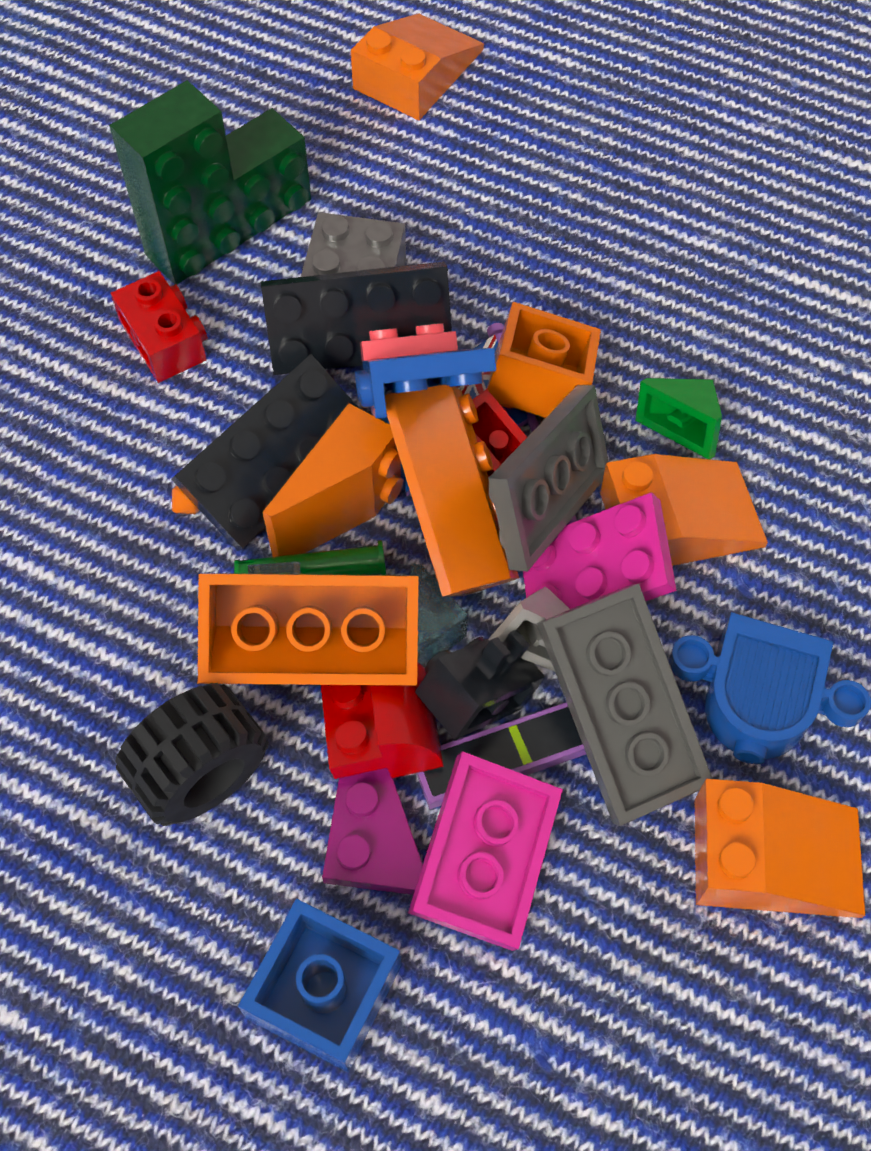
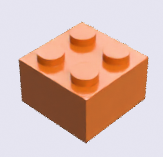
[487,302,601,419]

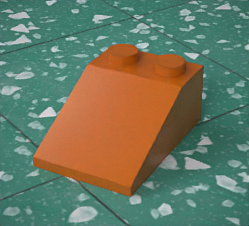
[351,13,484,121]
[263,403,404,557]
[600,454,768,566]
[695,779,865,918]

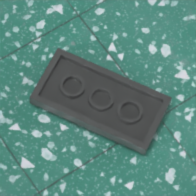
[488,385,609,571]
[537,584,713,826]

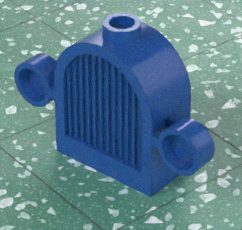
[669,612,871,765]

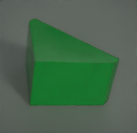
[635,378,722,460]

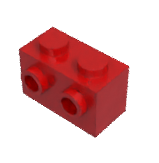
[110,271,208,383]

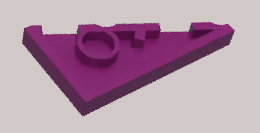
[322,768,423,895]

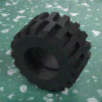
[115,683,269,826]

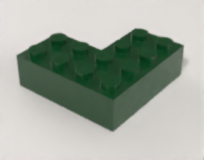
[109,80,311,285]

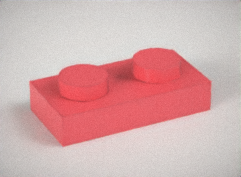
[360,323,458,361]

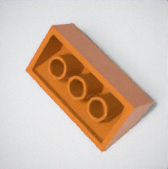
[385,385,519,597]
[197,573,419,685]

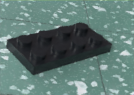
[261,261,452,375]
[171,354,359,551]

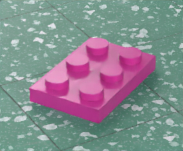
[523,492,677,609]
[408,751,563,951]

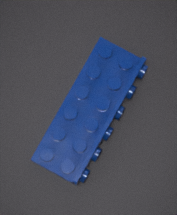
[355,348,496,419]

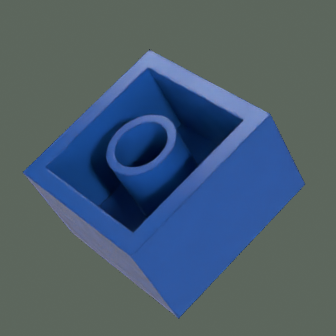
[238,898,402,1073]

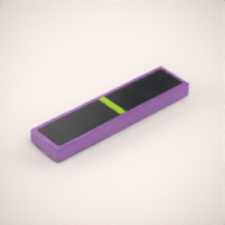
[416,702,586,809]

